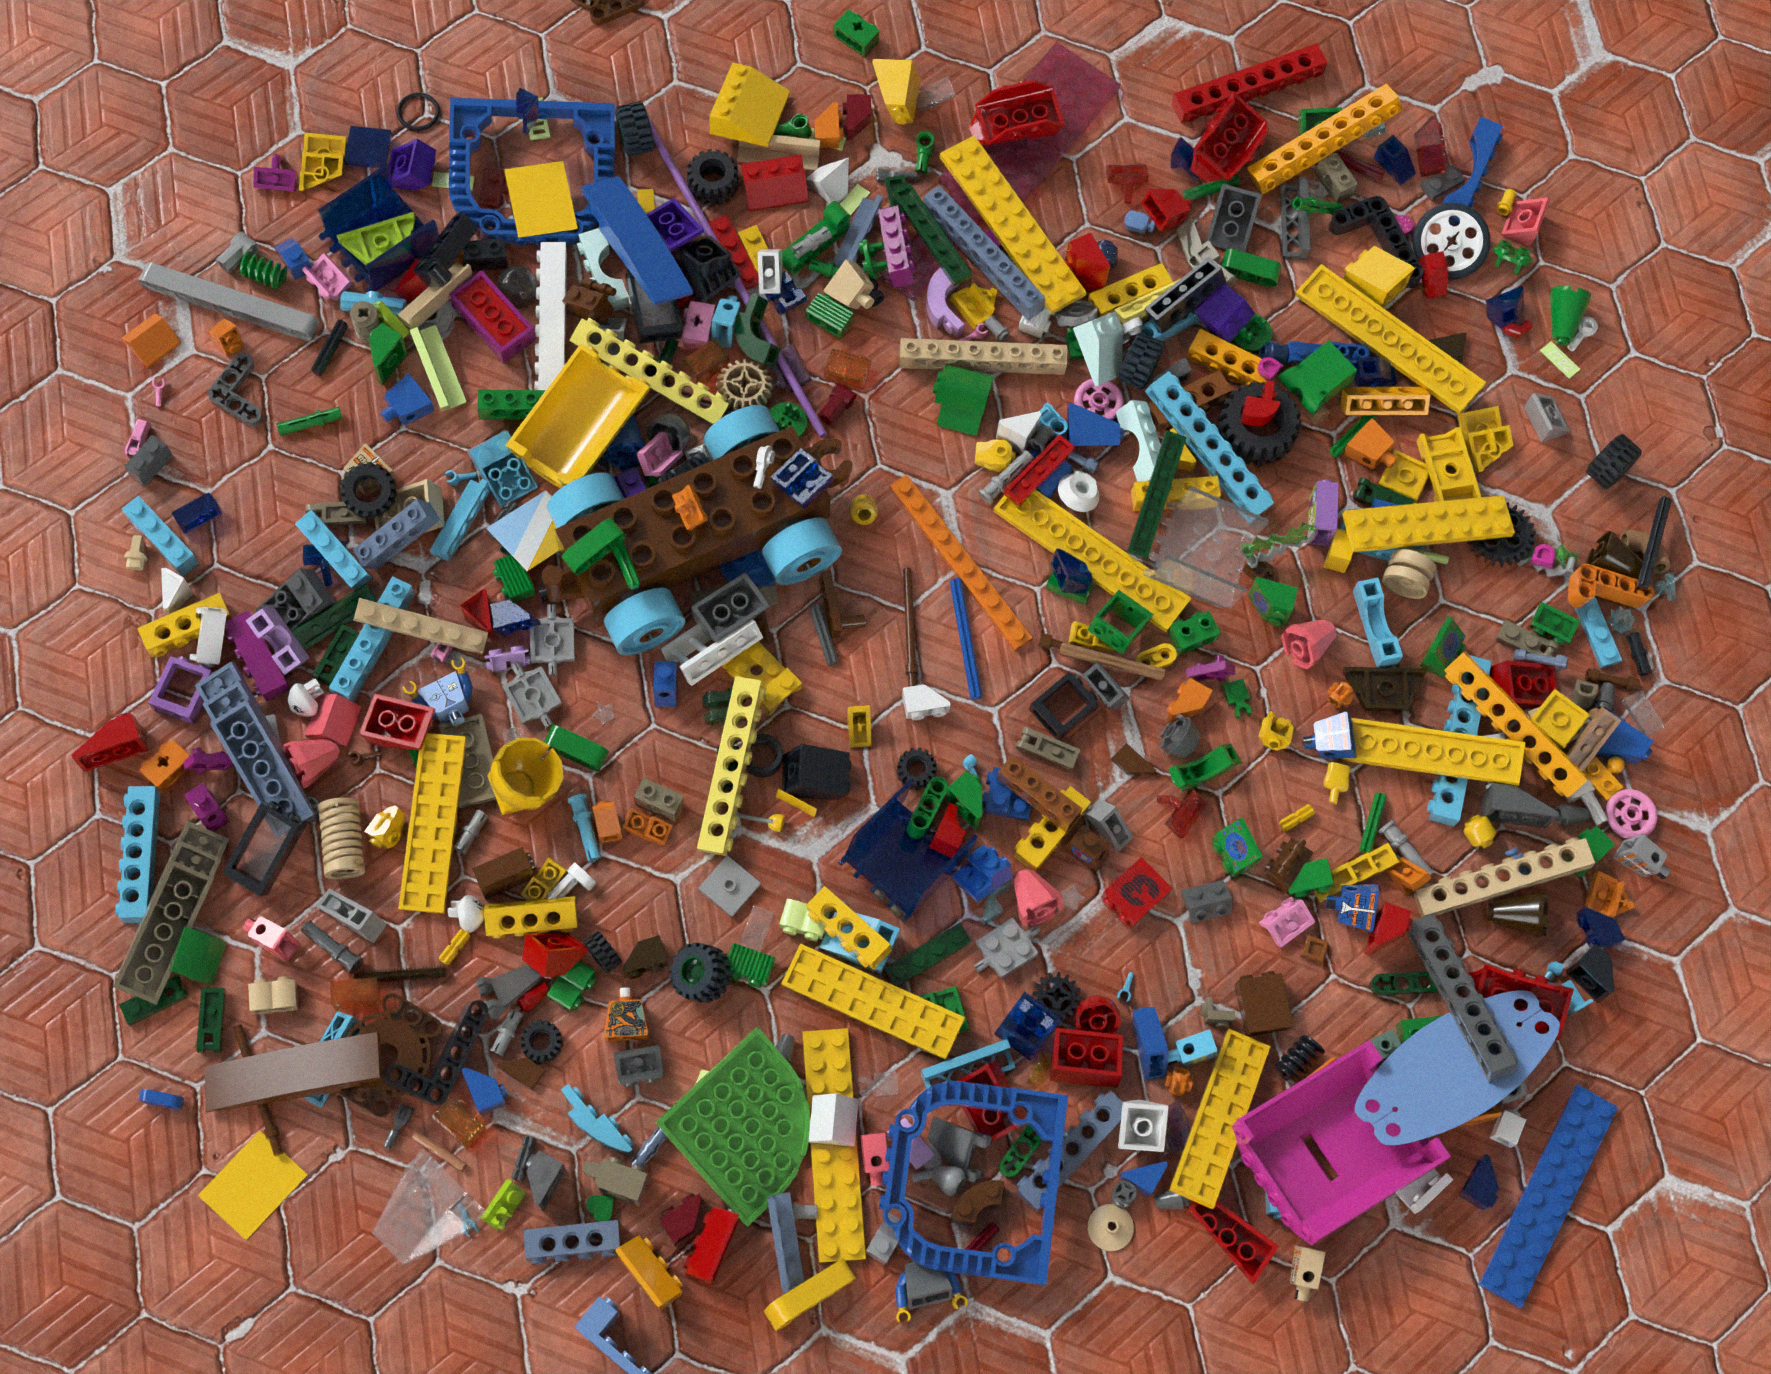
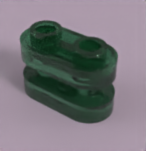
[702,688,746,725]

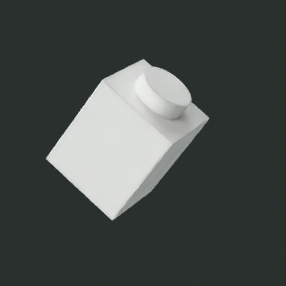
[1490,1109,1526,1148]

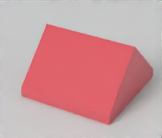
[1501,197,1550,247]
[305,694,362,748]

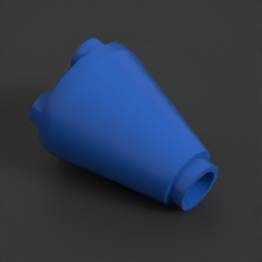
[605,414,645,472]

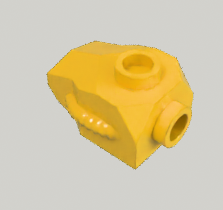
[975,440,1016,472]
[1258,711,1294,750]
[364,806,407,849]

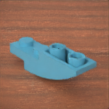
[561,1084,634,1156]

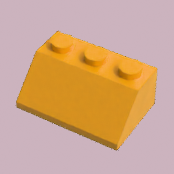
[615,1235,683,1312]

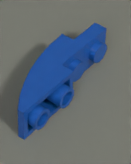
[1287,341,1371,368]

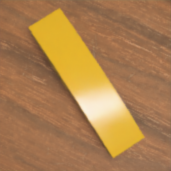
[1314,843,1400,903]

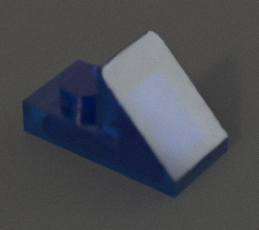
[1170,137,1199,179]

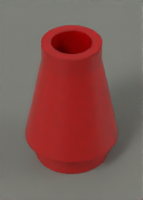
[516,982,549,1012]

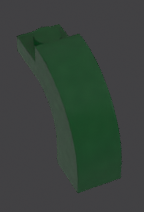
[735,294,781,368]

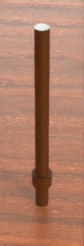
[903,568,918,687]
[233,1024,283,1156]

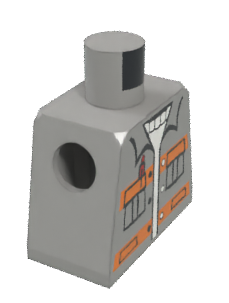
[1613,833,1671,879]

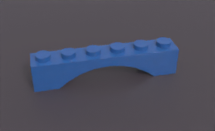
[1442,116,1503,227]

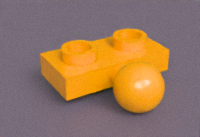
[1583,756,1625,802]

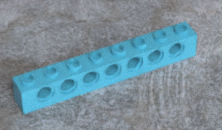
[1145,371,1274,523]
[1427,655,1491,827]

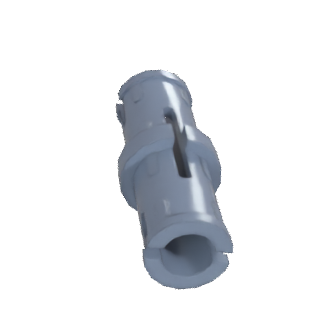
[630,1127,668,1168]

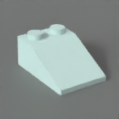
[1073,312,1123,387]

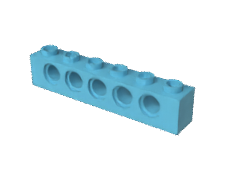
[329,576,415,703]
[116,786,160,923]

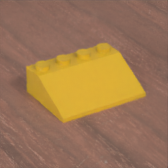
[709,63,790,147]

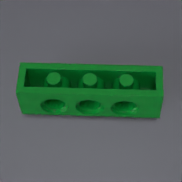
[478,389,546,420]

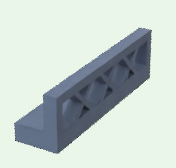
[833,194,883,267]
[767,1192,804,1293]

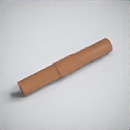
[412,1131,467,1171]

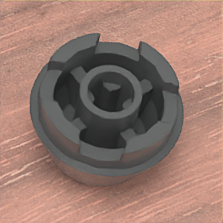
[1158,714,1201,758]

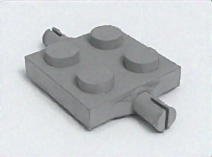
[530,604,575,677]
[502,662,562,729]
[973,918,1041,980]

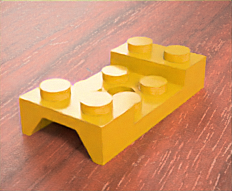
[1416,427,1481,502]
[722,641,802,716]

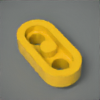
[1135,643,1177,668]

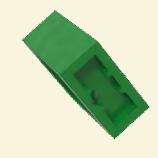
[1087,590,1154,655]

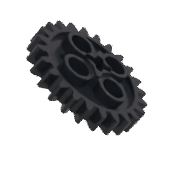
[1467,502,1536,567]

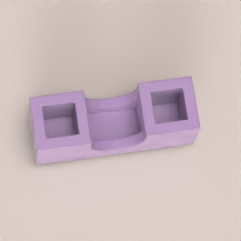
[245,605,310,675]

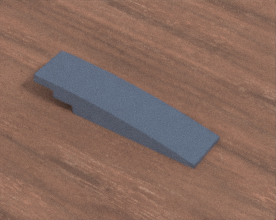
[195,662,315,838]

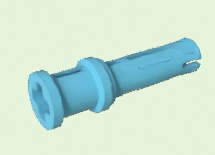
[567,794,601,862]

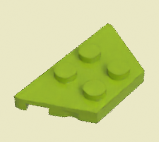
[337,212,416,268]

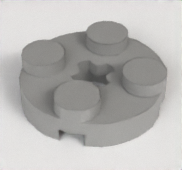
[1056,300,1098,326]

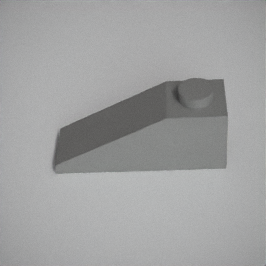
[316,889,387,943]

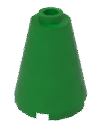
[1549,286,1591,345]

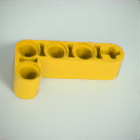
[763,1258,857,1331]

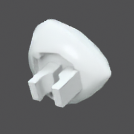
[288,679,324,717]
[448,895,484,933]

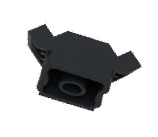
[674,236,741,303]

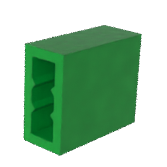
[933,364,994,415]

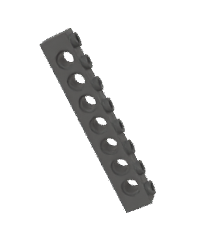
[1407,913,1517,1083]

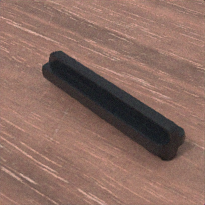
[311,320,348,376]

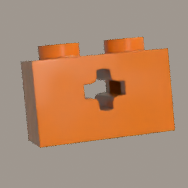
[139,739,190,794]

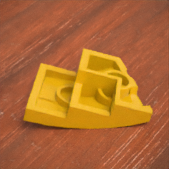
[299,133,347,191]
[1457,406,1513,472]

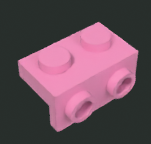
[302,253,353,301]
[637,432,683,477]

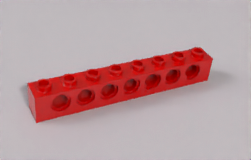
[1171,43,1328,124]

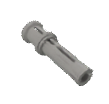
[978,450,1034,505]
[1378,819,1434,875]

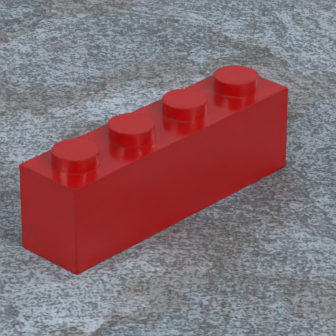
[1185,1201,1279,1285]

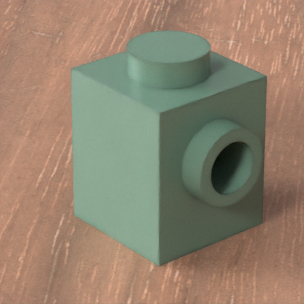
[1371,1029,1401,1062]

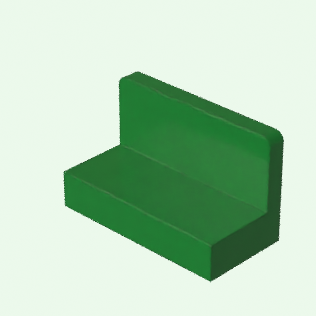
[937,404,983,436]

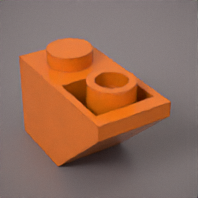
[814,102,843,148]
[207,319,244,357]
[1166,678,1213,722]
[592,800,622,844]

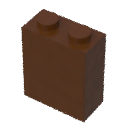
[472,847,537,900]
[1234,971,1294,1037]

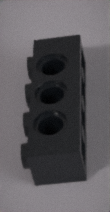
[1144,257,1226,334]

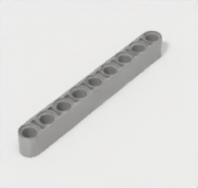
[138,262,319,341]

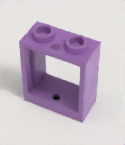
[148,656,212,725]

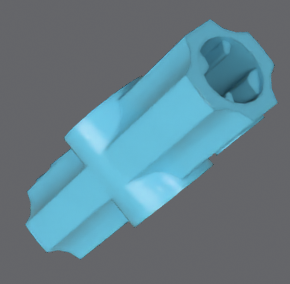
[340,291,406,317]

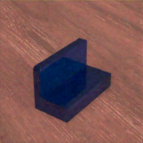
[516,88,539,135]
[172,492,222,534]

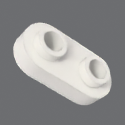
[1121,317,1143,344]

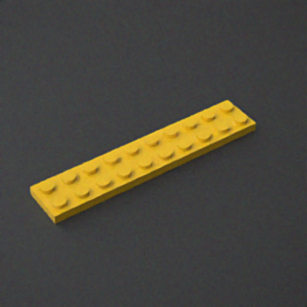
[940,136,1086,314]
[1295,264,1486,415]
[993,490,1191,632]
[802,1028,866,1264]

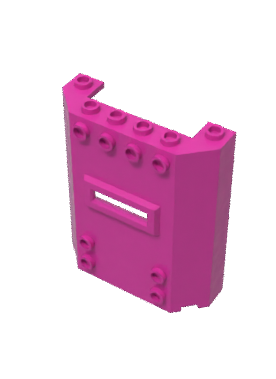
[1232,1040,1451,1245]

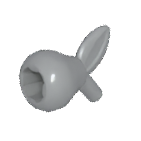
[912,1144,966,1196]

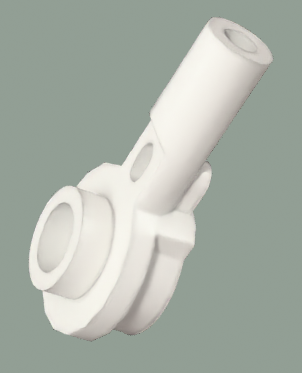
[1567,317,1598,351]
[753,445,775,489]

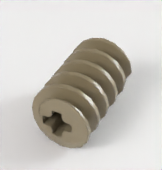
[350,301,381,343]

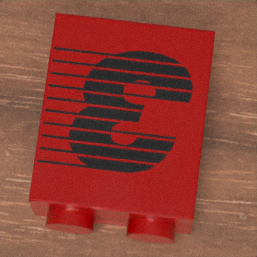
[1101,857,1173,929]

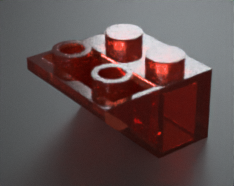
[1414,115,1448,177]

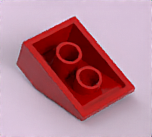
[1489,660,1558,710]
[359,694,436,750]
[72,713,149,772]

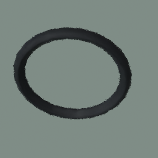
[397,93,440,130]

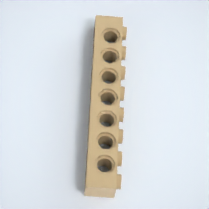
[899,338,1067,375]
[1413,837,1595,917]

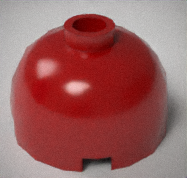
[1075,995,1121,1034]

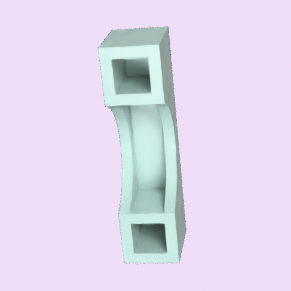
[576,228,630,312]
[1116,400,1161,482]

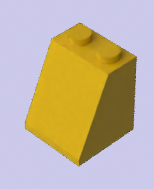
[873,59,921,125]
[1343,246,1415,308]

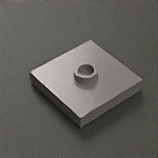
[698,855,761,918]

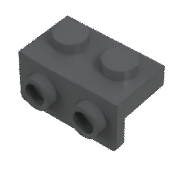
[1181,880,1232,924]
[614,1045,664,1087]

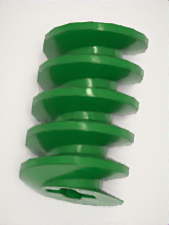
[240,251,288,290]

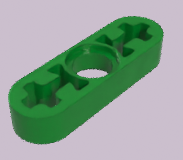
[999,1125,1042,1178]

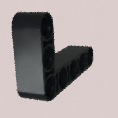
[1329,196,1424,289]
[382,1000,488,1105]

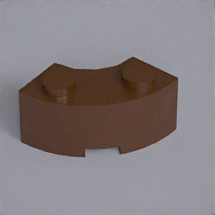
[949,1180,1005,1226]

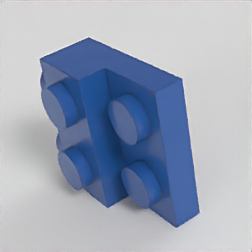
[982,767,1031,821]
[952,845,1013,902]

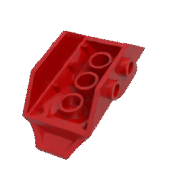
[968,80,1066,146]
[1190,91,1269,184]
[1462,964,1574,1041]

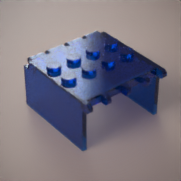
[318,164,439,293]
[838,780,978,921]

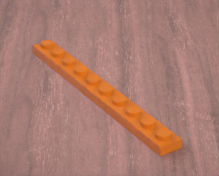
[889,475,1032,652]

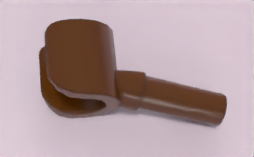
[348,750,381,767]

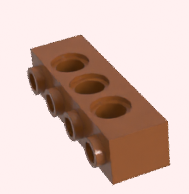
[1148,370,1232,433]
[996,755,1083,833]

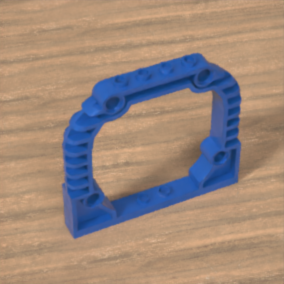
[449,98,615,246]
[879,1081,1068,1285]

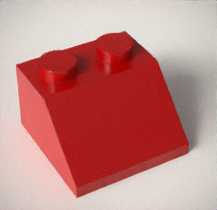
[1364,902,1413,955]
[522,931,588,979]

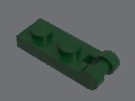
[1352,478,1415,507]
[312,624,360,686]
[119,976,188,1026]
[196,988,226,1053]

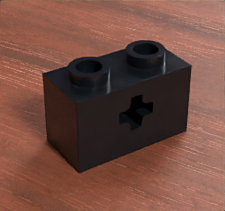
[463,238,508,271]

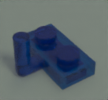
[302,541,348,586]

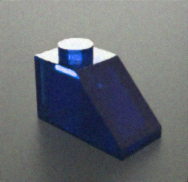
[1050,548,1092,593]
[1458,1154,1499,1211]

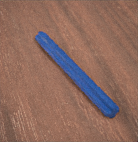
[950,578,982,700]

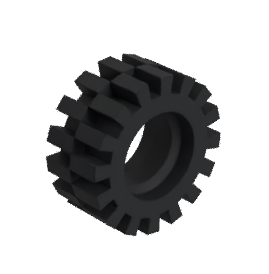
[897,747,937,790]
[583,931,622,974]
[520,1020,563,1064]

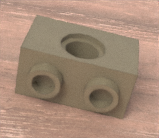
[1315,152,1358,203]
[634,778,685,822]

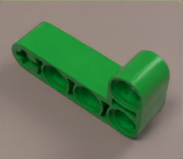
[782,201,850,275]

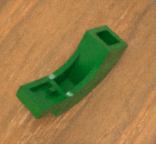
[1168,744,1242,792]

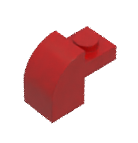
[1241,380,1280,426]

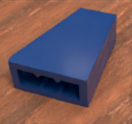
[1067,403,1124,446]
[1596,711,1654,764]
[1132,1007,1168,1081]

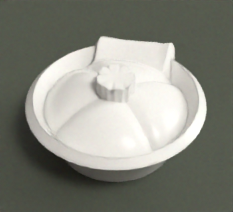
[1058,470,1099,512]

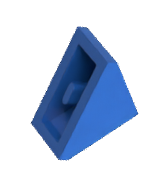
[1119,1161,1168,1197]

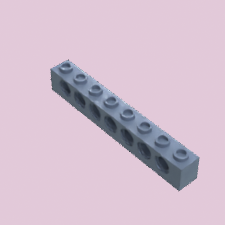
[924,185,1045,321]

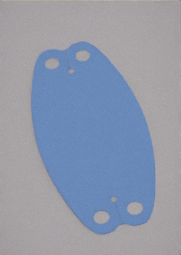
[1355,990,1560,1145]

